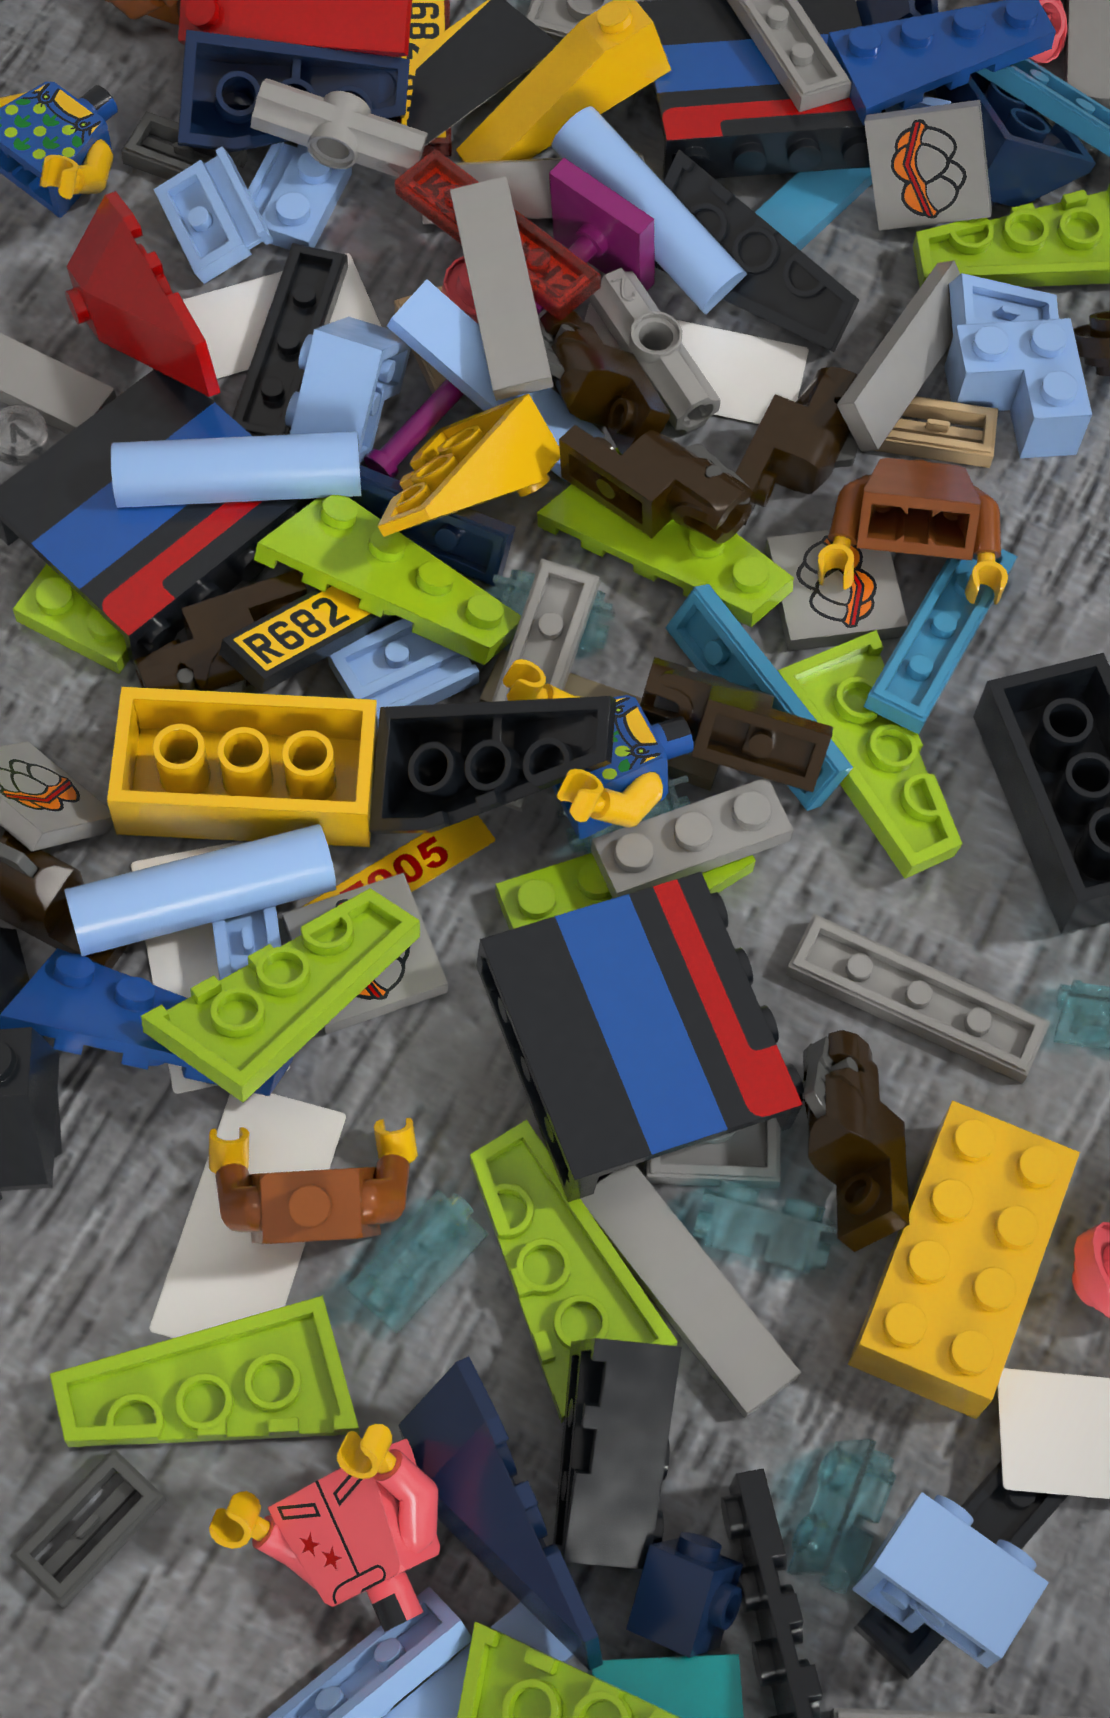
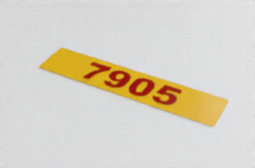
[302,815,496,907]

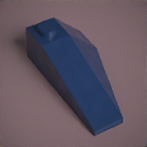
[178,30,410,152]
[935,72,1096,207]
[398,1356,603,1671]

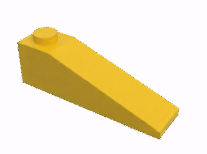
[377,393,560,537]

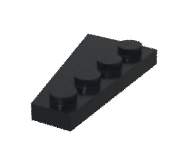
[655,150,859,352]
[721,1468,823,1718]

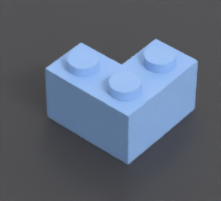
[285,316,411,463]
[944,318,1092,458]
[852,1492,1049,1668]

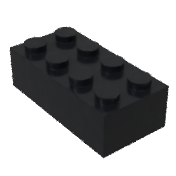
[973,653,1110,934]

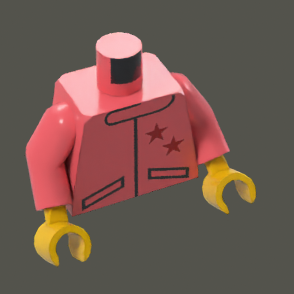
[209,1424,441,1632]

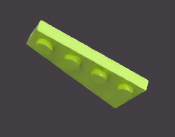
[913,183,1110,287]

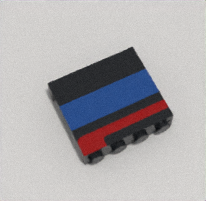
[638,0,886,182]
[0,369,313,665]
[476,872,804,1202]

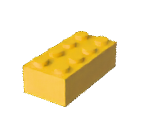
[107,687,378,847]
[848,1100,1080,1419]

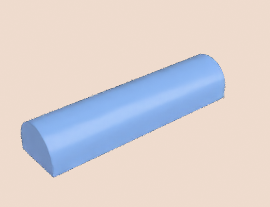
[552,106,747,314]
[111,431,361,508]
[64,824,336,956]

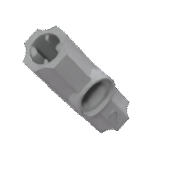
[250,78,428,182]
[589,268,721,433]

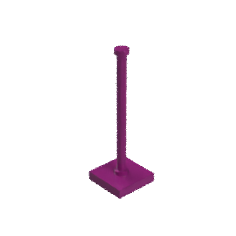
[364,158,655,478]

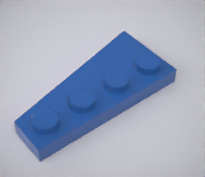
[827,0,1056,125]
[0,948,294,1096]

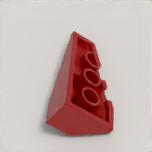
[178,0,412,57]
[65,191,221,397]

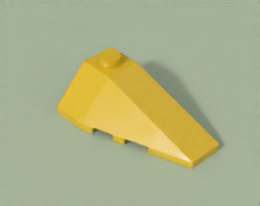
[456,0,671,162]

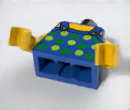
[0,82,118,218]
[503,659,694,840]

